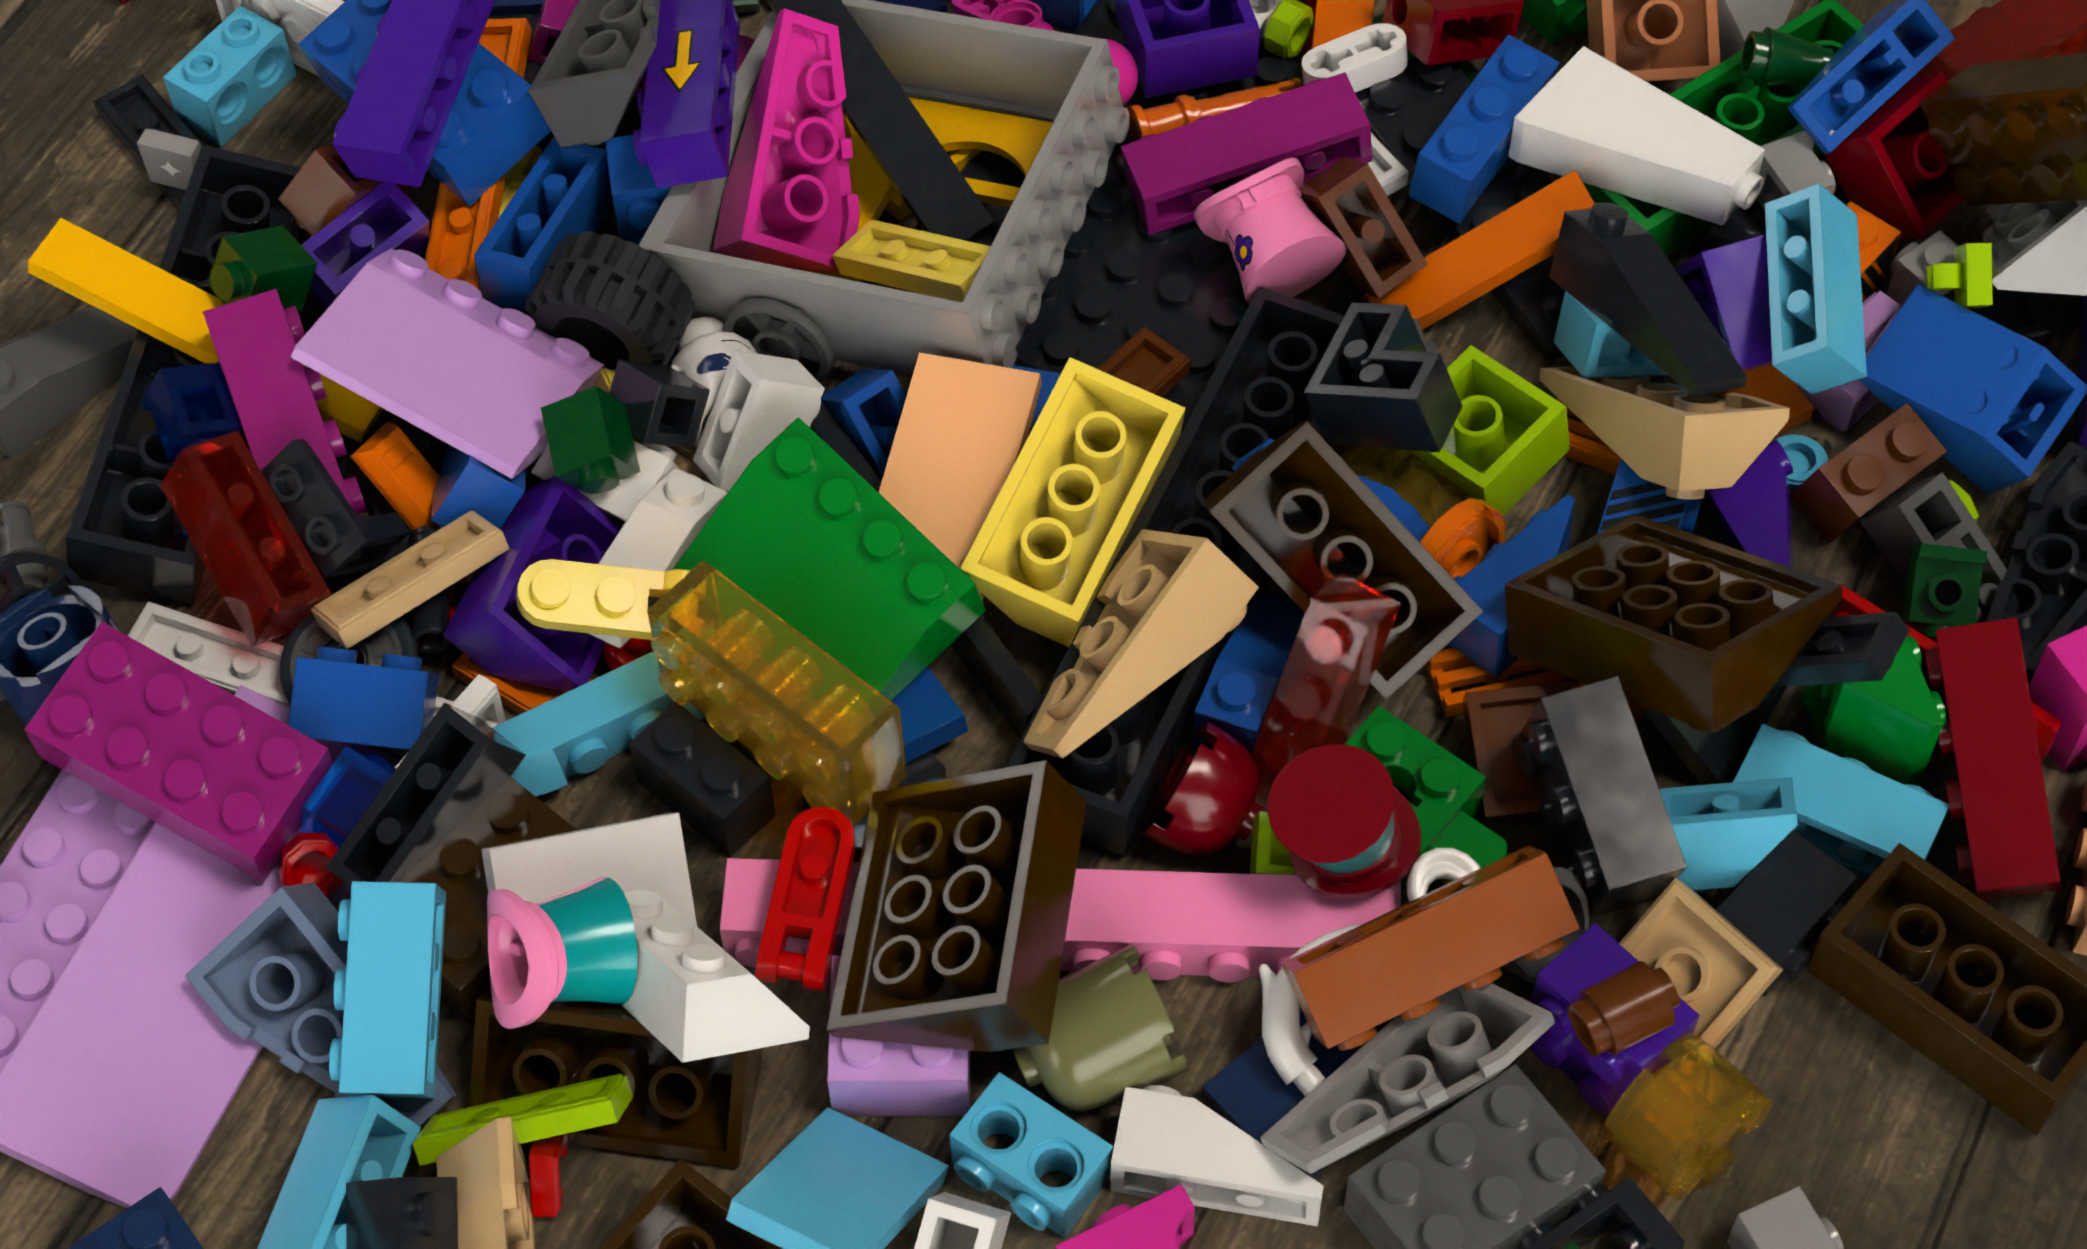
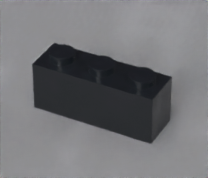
[326,703,526,887]

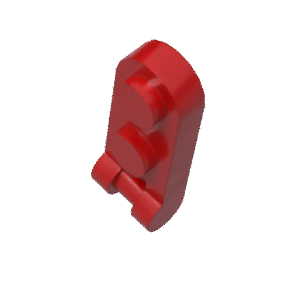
[755,807,855,992]

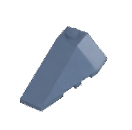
[185,882,457,1128]

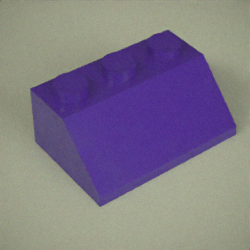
[443,476,622,692]

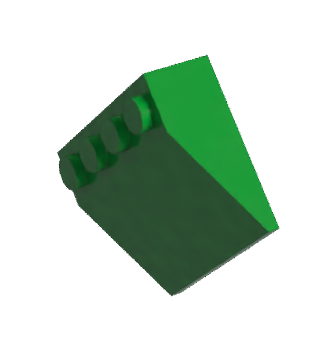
[673,417,986,744]

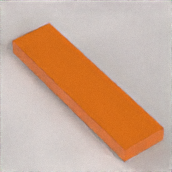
[1365,170,1595,330]

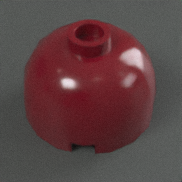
[1140,720,1264,857]

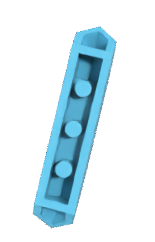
[493,626,756,796]

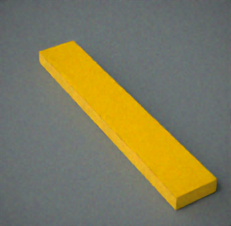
[28,218,384,443]

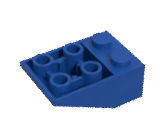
[1858,284,2087,496]

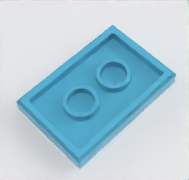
[726,1107,949,1249]

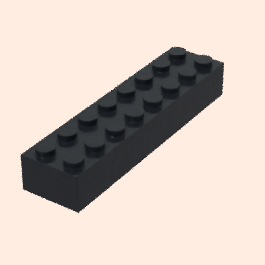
[66,144,312,604]

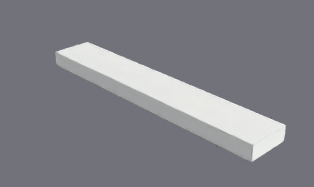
[128,602,453,757]

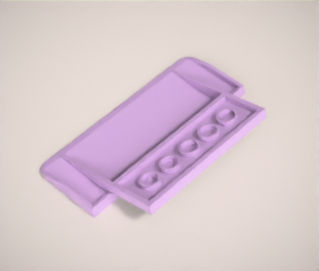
[0,685,399,1208]

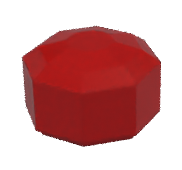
[279,833,344,897]

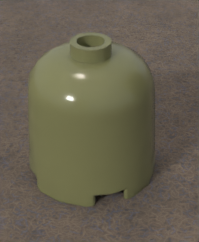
[1012,944,1188,1112]

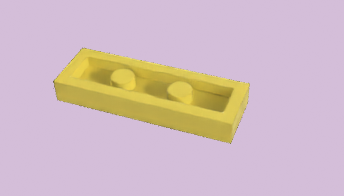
[832,219,991,302]

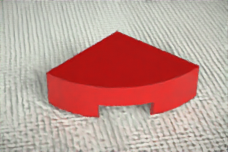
[529,1134,568,1217]

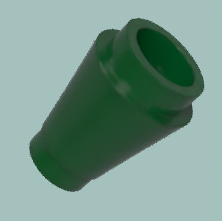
[1740,27,1834,86]

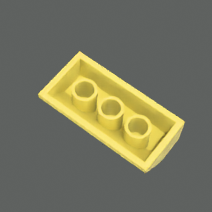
[960,357,1185,647]

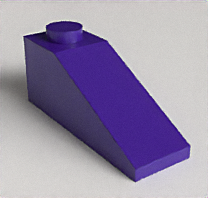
[1701,440,1793,568]

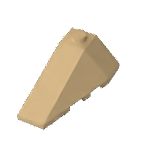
[1539,366,1790,499]
[1023,529,1259,758]
[436,1117,535,1249]

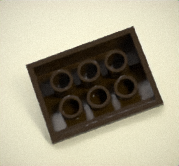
[1505,514,1842,733]
[827,760,1087,1052]

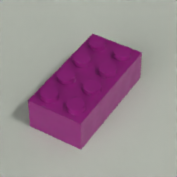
[24,622,337,883]

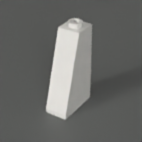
[1508,46,1765,225]

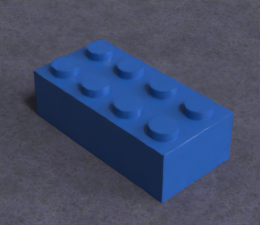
[298,0,551,207]

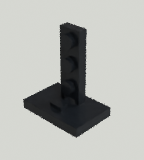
[1641,612,1910,785]

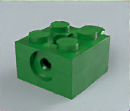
[1344,705,1507,906]

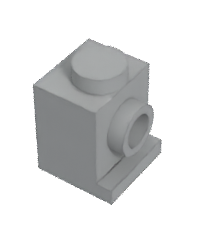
[1756,131,1836,211]

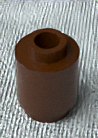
[1567,961,1680,1057]

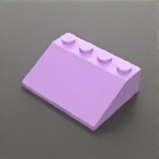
[291,248,604,479]

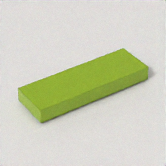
[412,1073,633,1166]

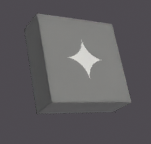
[137,128,201,190]

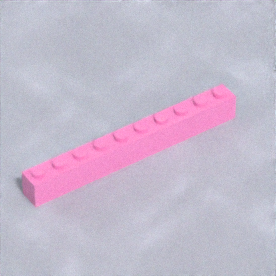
[720,858,1401,983]

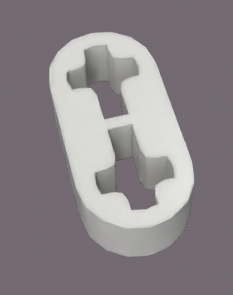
[1301,23,1408,93]

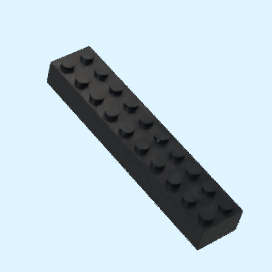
[1006,286,1344,857]

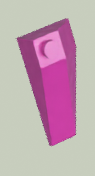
[713,8,860,273]

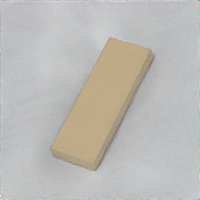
[311,511,510,649]

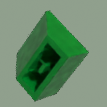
[1799,636,1946,786]

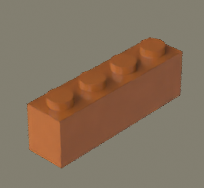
[1281,845,1580,1051]

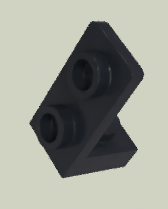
[258,439,411,578]
[1517,1176,1685,1249]

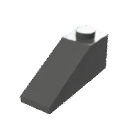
[1859,472,2007,623]

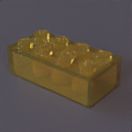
[647,560,907,828]

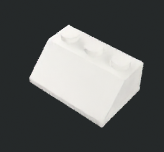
[622,890,810,1063]

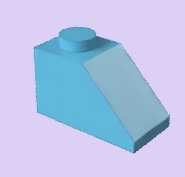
[1659,777,1798,893]

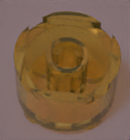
[1604,1032,1773,1201]

